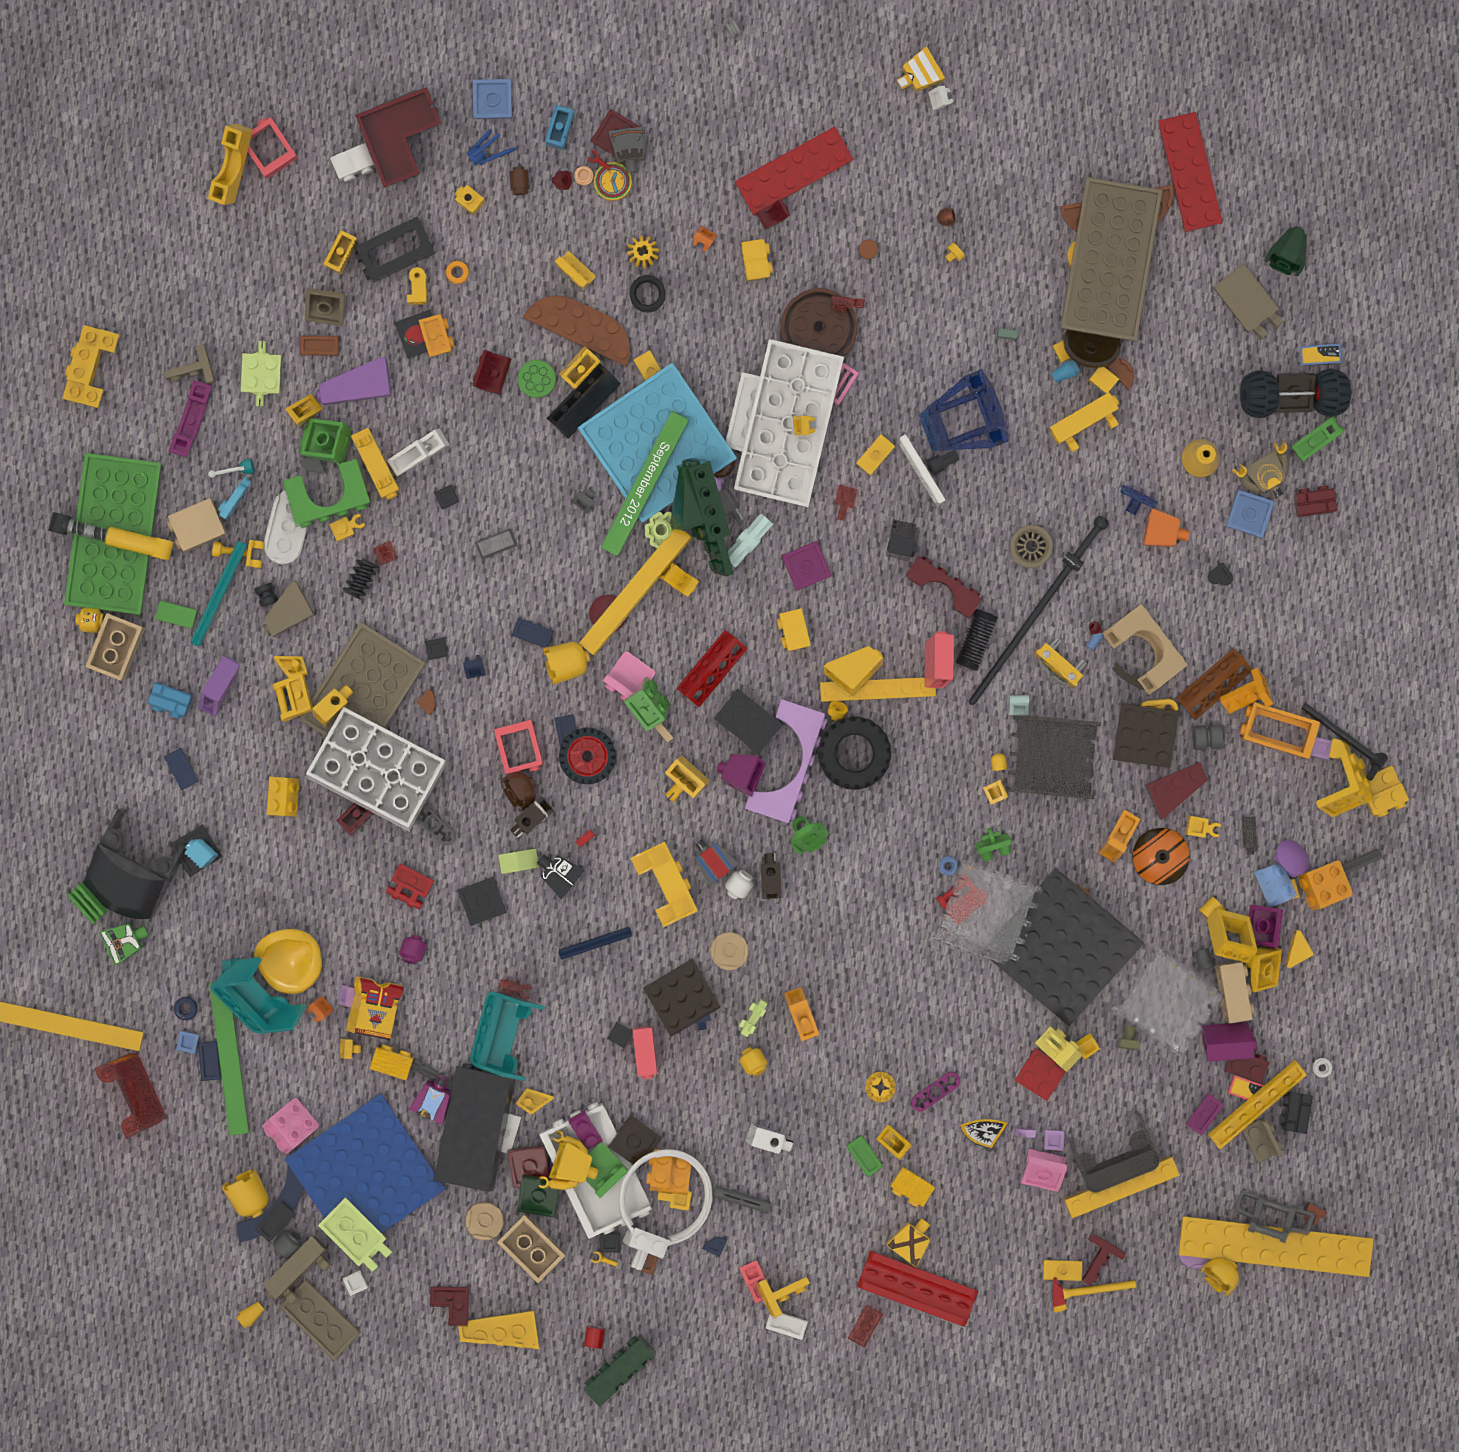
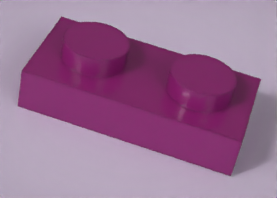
[1185,1093,1224,1136]
[568,1110,603,1150]

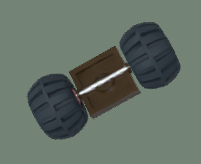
[1240,369,1351,418]

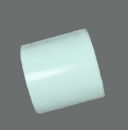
[1009,695,1029,715]

